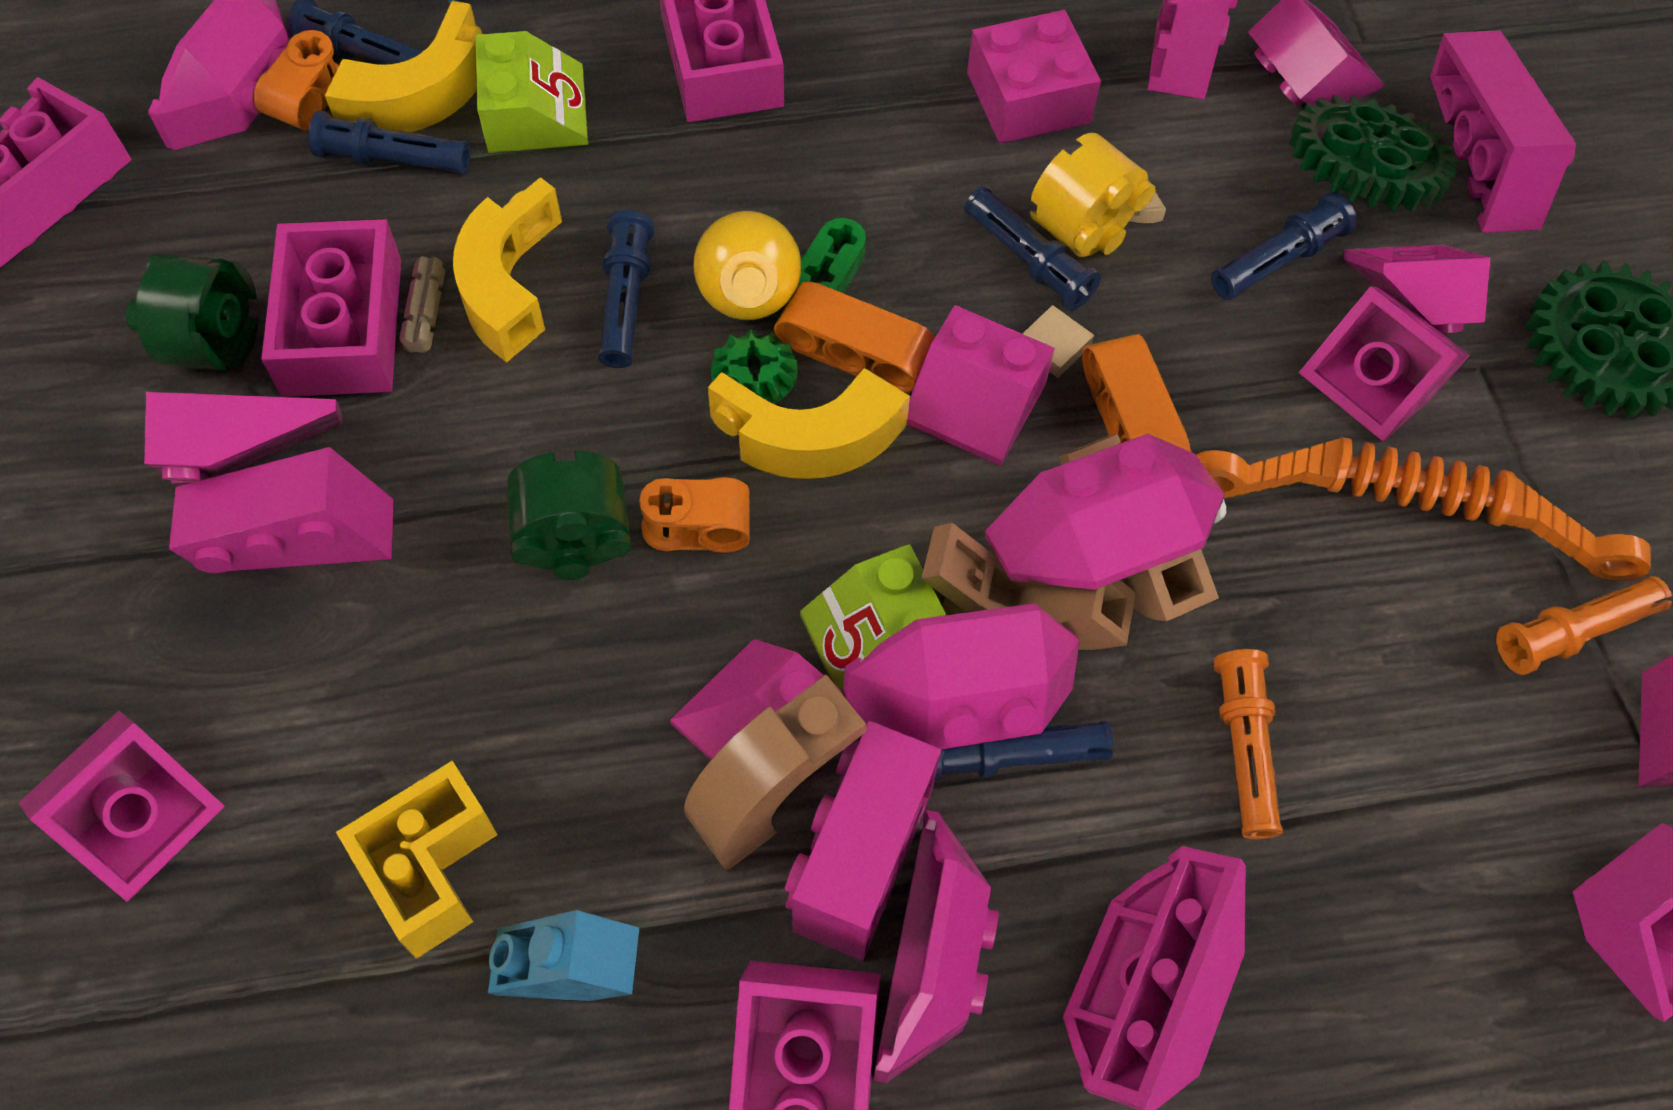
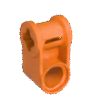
[253,30,339,131]
[639,477,750,553]

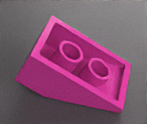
[144,392,342,485]
[729,960,881,1110]

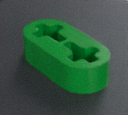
[796,218,866,293]

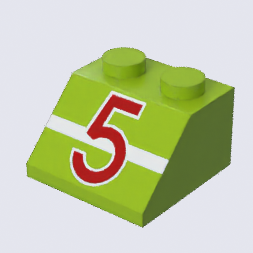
[476,31,588,153]
[800,544,946,695]

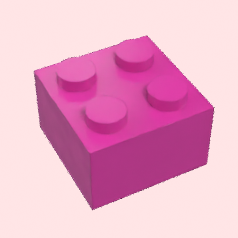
[967,10,1101,144]

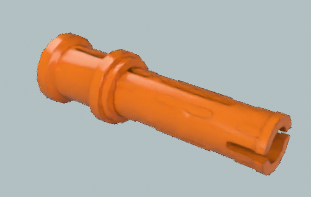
[1496,576,1672,675]
[1213,649,1283,839]

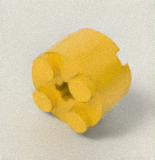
[1030,133,1155,257]

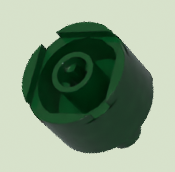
[126,254,258,370]
[506,451,631,580]

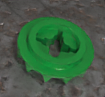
[711,329,798,404]

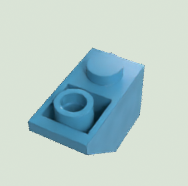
[488,910,639,1001]

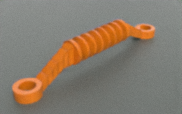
[1196,437,1651,581]

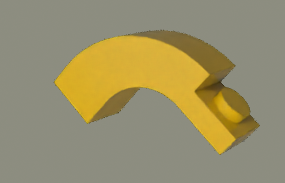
[325,1,482,133]
[453,177,562,363]
[708,368,910,479]

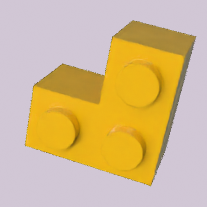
[336,761,498,959]

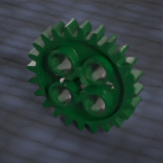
[1289,95,1458,212]
[1525,261,1673,419]

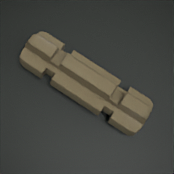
[399,256,445,354]

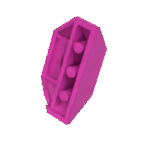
[148,0,290,150]
[985,434,1224,590]
[843,603,1080,749]
[873,810,999,1084]
[1063,846,1246,1110]

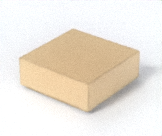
[1023,305,1094,378]

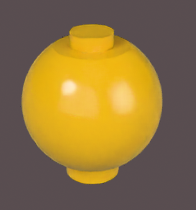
[693,211,801,320]

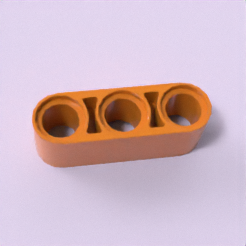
[774,282,935,394]
[1082,334,1191,452]

